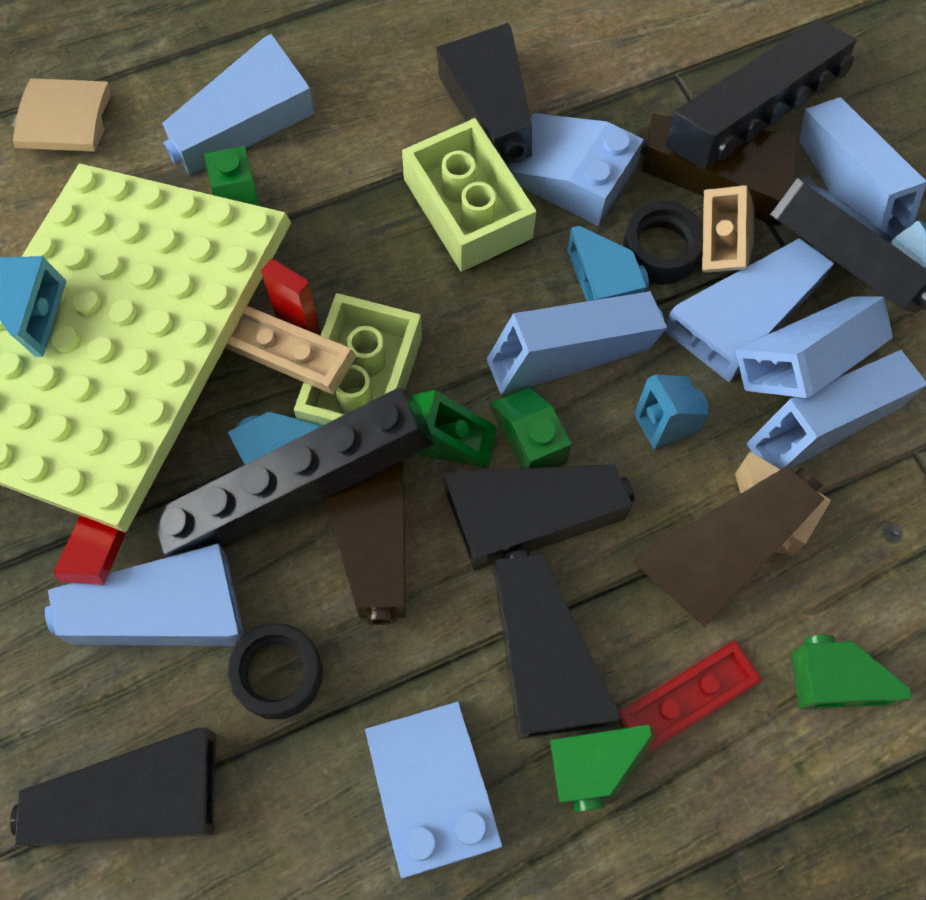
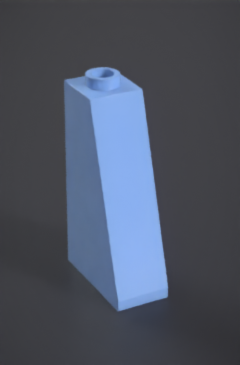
[162,34,315,176]
[799,97,926,238]
[664,238,834,383]
[487,291,667,396]
[735,296,893,398]
[746,350,926,469]
[45,544,245,646]

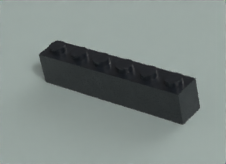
[666,19,857,171]
[151,387,435,556]

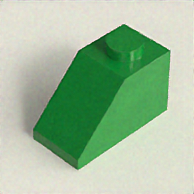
[204,145,260,206]
[490,387,572,468]
[411,390,497,467]
[791,635,912,710]
[550,724,656,812]

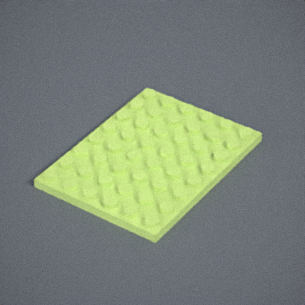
[0,163,291,532]

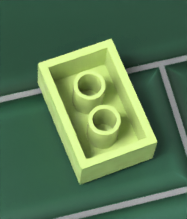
[402,118,536,272]
[294,293,422,426]

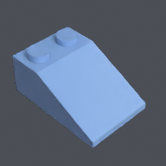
[507,113,644,227]
[365,702,502,879]

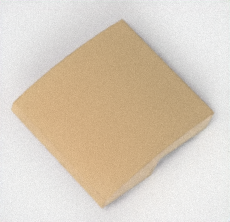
[13,78,111,151]

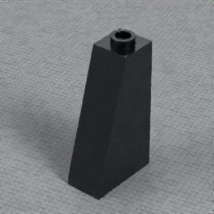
[436,23,532,165]
[770,178,926,313]
[444,464,634,571]
[494,550,619,739]
[10,727,216,847]

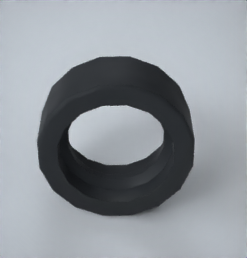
[623,201,703,285]
[227,623,323,719]

